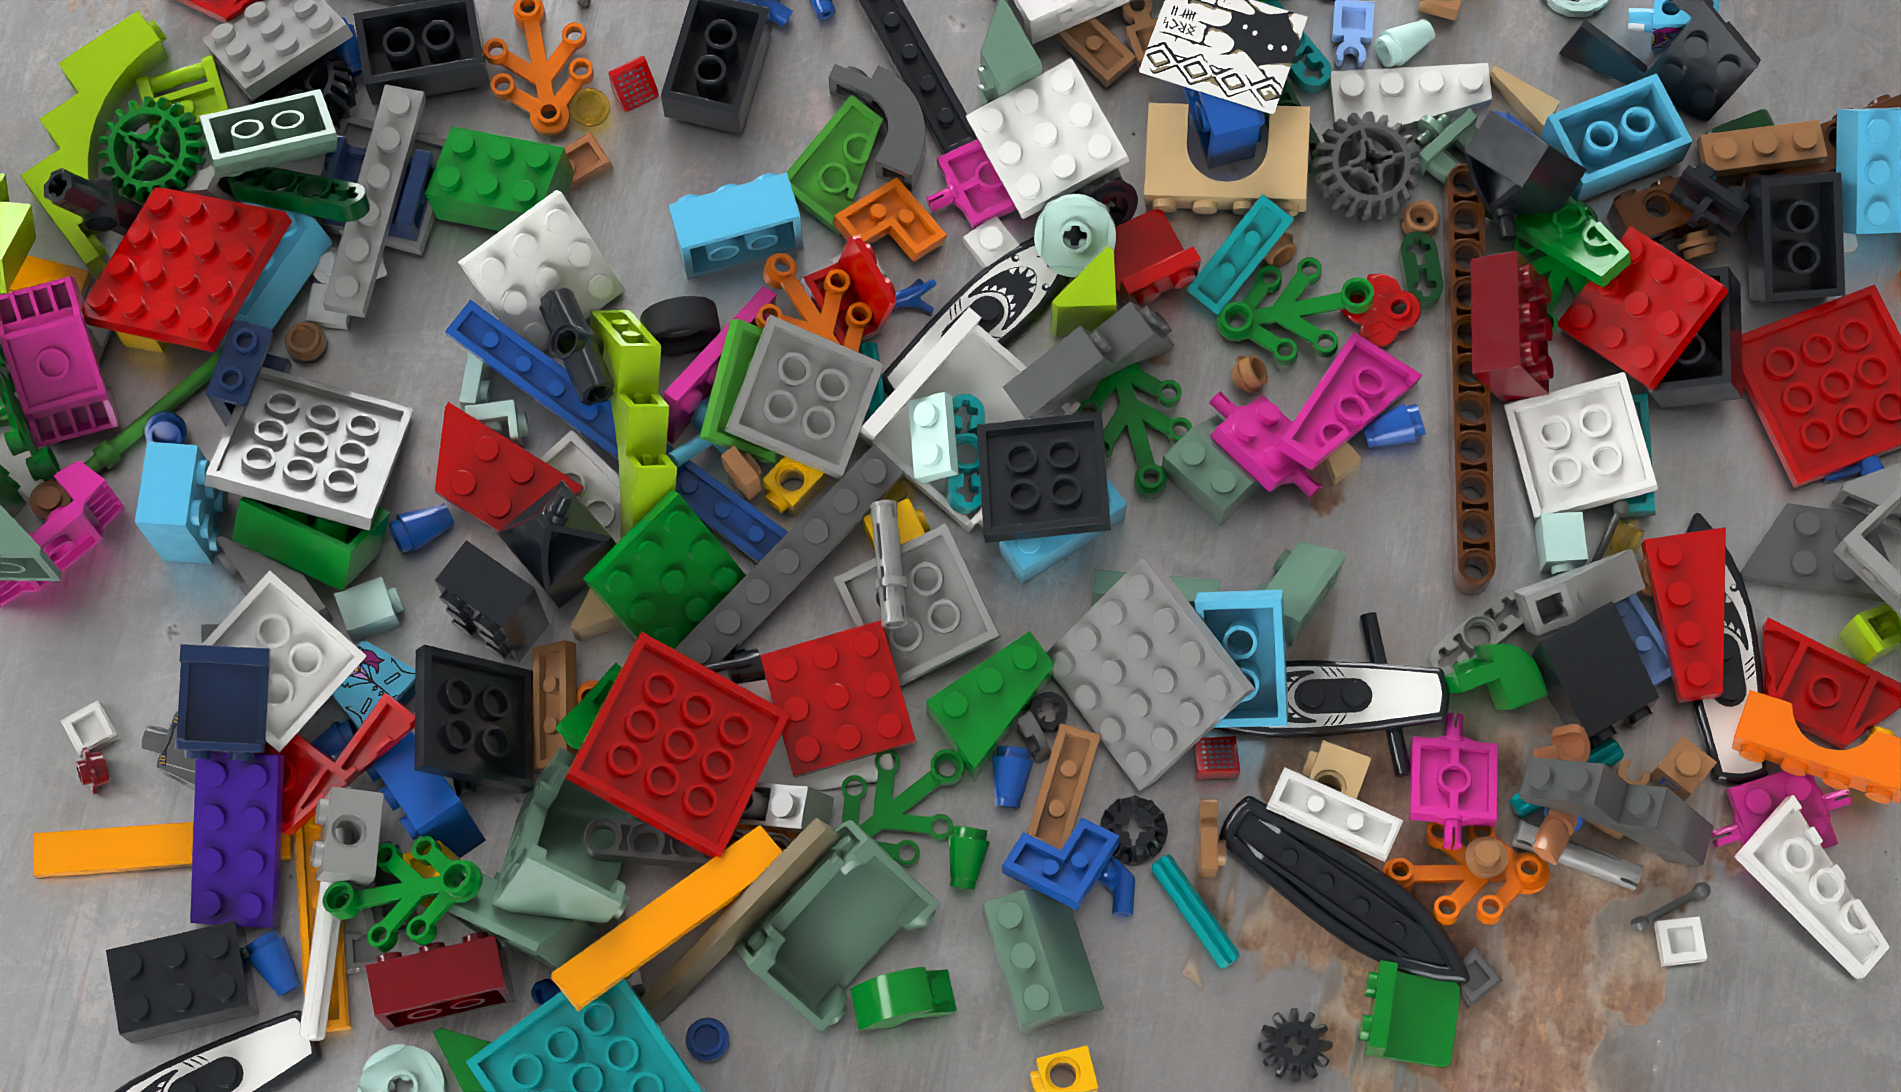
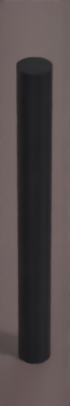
[1360,612,1410,777]

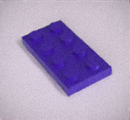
[190,751,284,928]

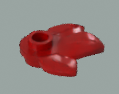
[1340,273,1421,348]

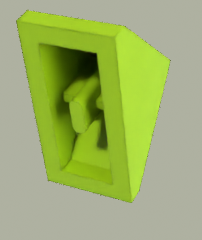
[1838,603,1901,666]

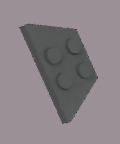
[1740,503,1890,602]

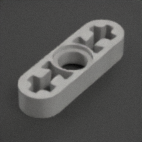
[1427,590,1524,675]

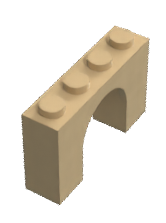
[1144,103,1310,216]

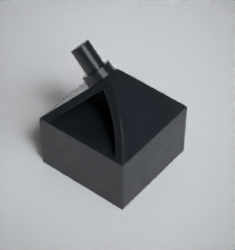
[1464,110,1587,242]
[497,480,616,609]

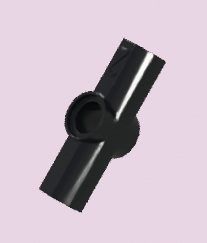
[44,168,143,236]
[539,287,615,406]

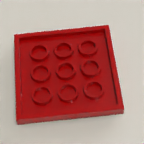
[81,186,292,352]
[1742,284,1901,489]
[565,632,790,859]

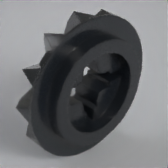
[1088,176,1138,227]
[1100,795,1168,864]

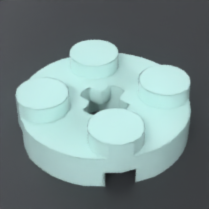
[1034,194,1116,277]
[357,1044,447,1092]

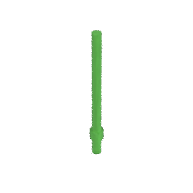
[84,347,223,473]

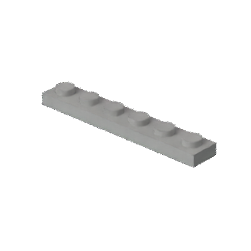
[323,84,426,318]

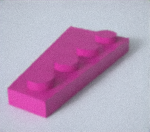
[663,286,777,444]
[1276,331,1423,471]

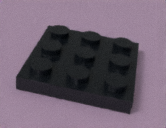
[977,412,1111,543]
[414,645,533,794]

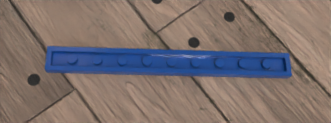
[445,299,788,563]

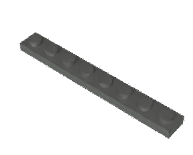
[674,444,905,665]

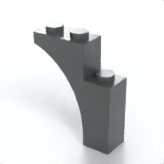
[1003,301,1175,419]
[1519,757,1714,866]

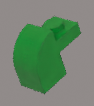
[1445,643,1548,710]
[850,967,957,1030]

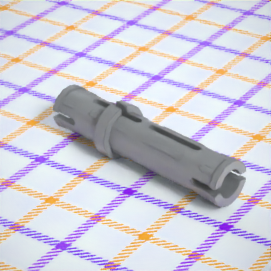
[870,500,909,629]
[1512,820,1643,891]

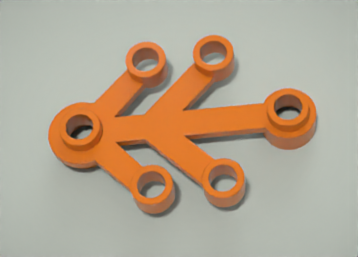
[484,0,594,136]
[756,253,872,352]
[1382,822,1550,925]

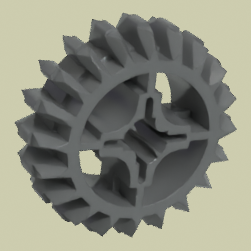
[1312,111,1422,221]

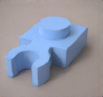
[1331,0,1375,69]

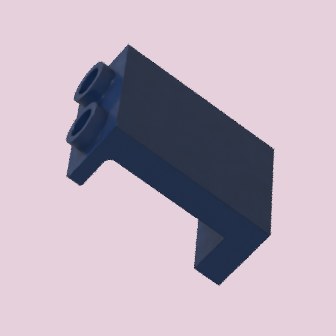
[314,135,436,241]
[206,319,292,427]
[175,644,271,761]

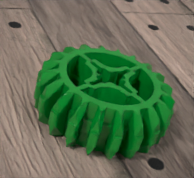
[97,96,207,204]

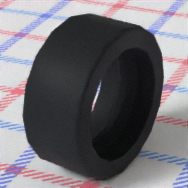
[640,296,721,356]

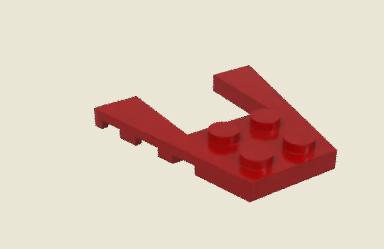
[255,693,415,836]

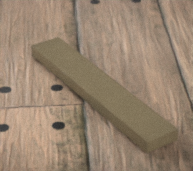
[640,818,841,1023]

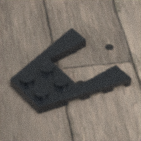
[1559,0,1761,121]

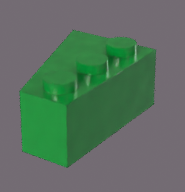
[926,631,1054,781]

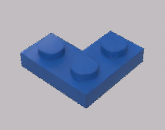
[1002,818,1119,911]

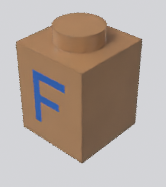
[1649,736,1717,802]

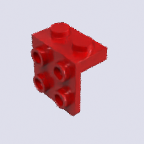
[1114,209,1201,307]
[800,234,896,346]

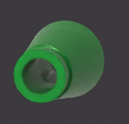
[948,826,990,890]

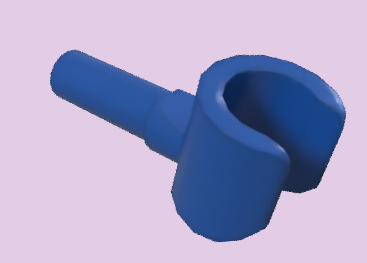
[1824,455,1884,482]

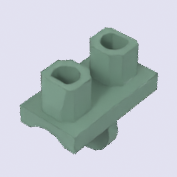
[1415,108,1478,184]

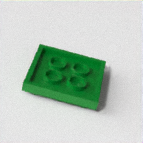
[582,489,746,649]

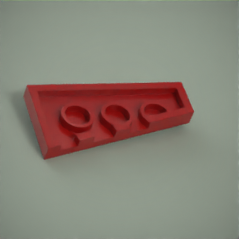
[1641,527,1726,703]

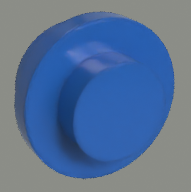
[145,411,187,444]
[685,1017,729,1062]

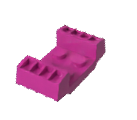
[0,276,119,448]
[0,461,125,607]

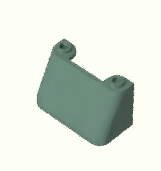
[492,747,641,923]
[735,820,941,1032]

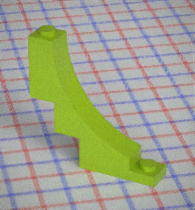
[20,11,168,279]
[589,310,677,540]

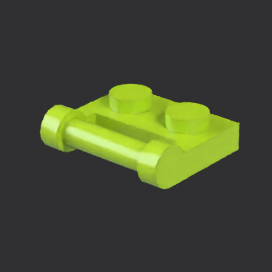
[136,54,230,137]

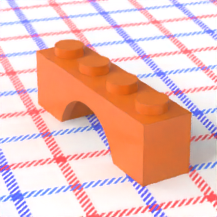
[1732,690,1901,804]

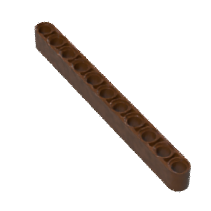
[1442,163,1496,596]

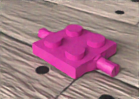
[926,139,1017,230]
[1209,391,1322,499]
[1409,713,1498,850]
[1711,771,1852,849]

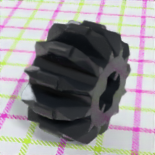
[1257,1008,1333,1084]

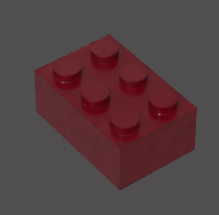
[1470,250,1554,402]
[365,932,516,1031]

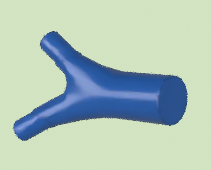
[893,279,936,314]

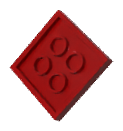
[1558,226,1729,391]
[760,620,917,778]

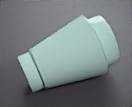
[1374,19,1435,68]

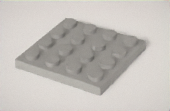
[204,367,414,530]
[1046,554,1255,791]

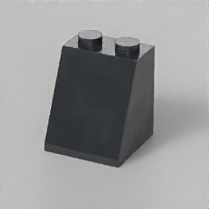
[1531,600,1660,747]

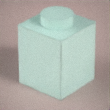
[1534,512,1588,577]
[334,577,404,643]

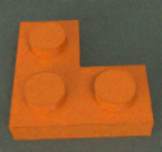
[832,177,947,263]

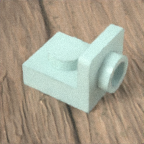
[465,399,529,448]

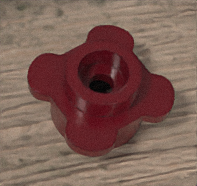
[76,747,109,795]

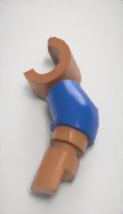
[1532,724,1590,865]

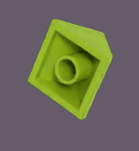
[1050,246,1116,337]

